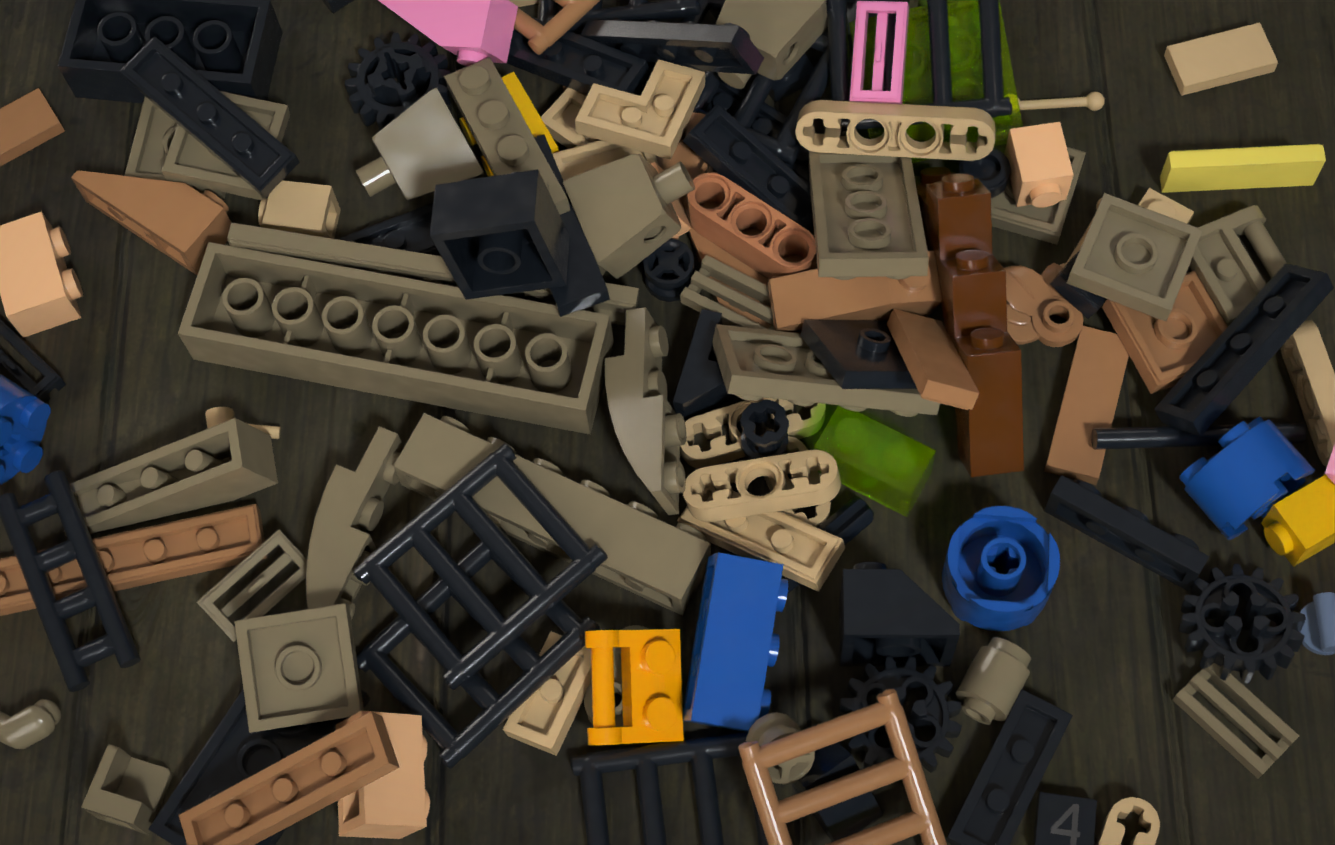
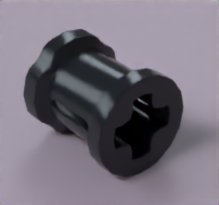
[740,400,789,460]

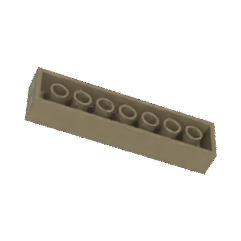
[178,242,614,435]

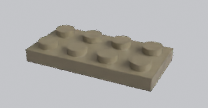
[808,151,929,280]
[712,324,940,417]

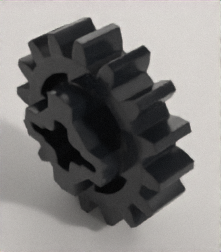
[345,33,451,130]

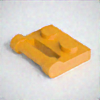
[585,629,684,745]

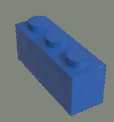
[683,552,788,732]

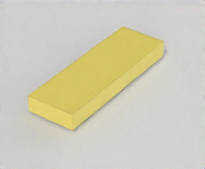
[1160,144,1326,193]

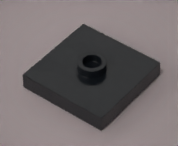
[800,319,917,389]

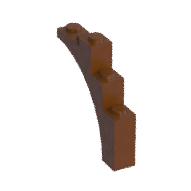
[915,167,1024,477]

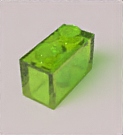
[814,405,936,517]

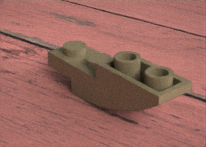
[605,307,687,515]
[306,426,404,621]

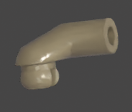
[0,699,61,749]

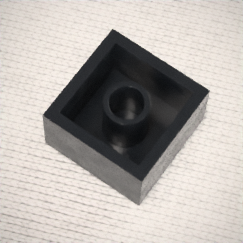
[430,169,570,300]

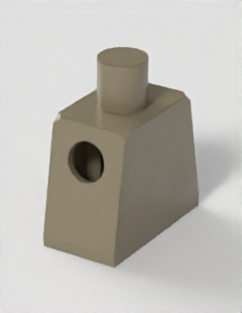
[715,0,828,89]
[356,87,483,200]
[563,154,695,279]

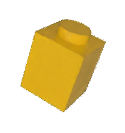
[1261,474,1335,567]

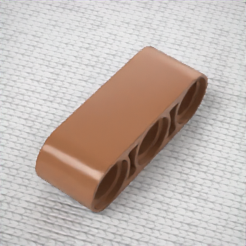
[687,173,816,279]

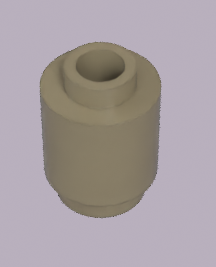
[956,637,1031,725]

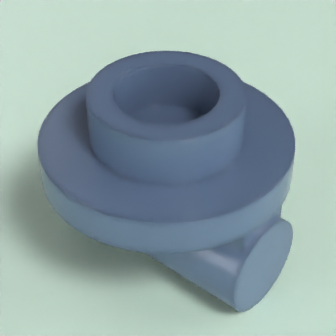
[1300,592,1335,655]

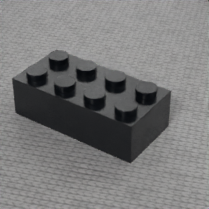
[58,0,283,104]

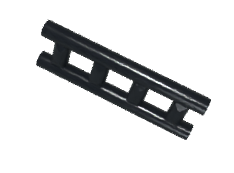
[0,471,141,692]

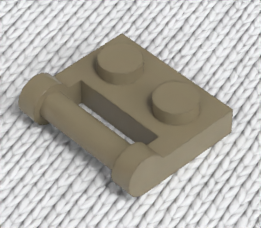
[1189,205,1287,326]

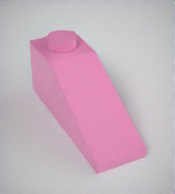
[378,0,518,66]

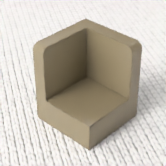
[81,744,173,835]

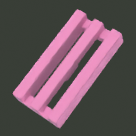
[850,1,909,104]

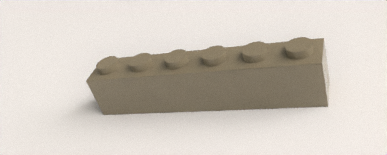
[393,413,711,616]

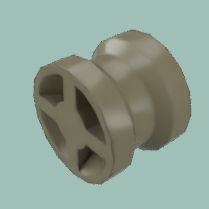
[746,712,815,785]

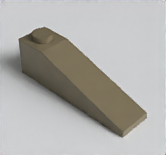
[64,418,278,537]

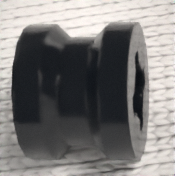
[643,238,694,302]

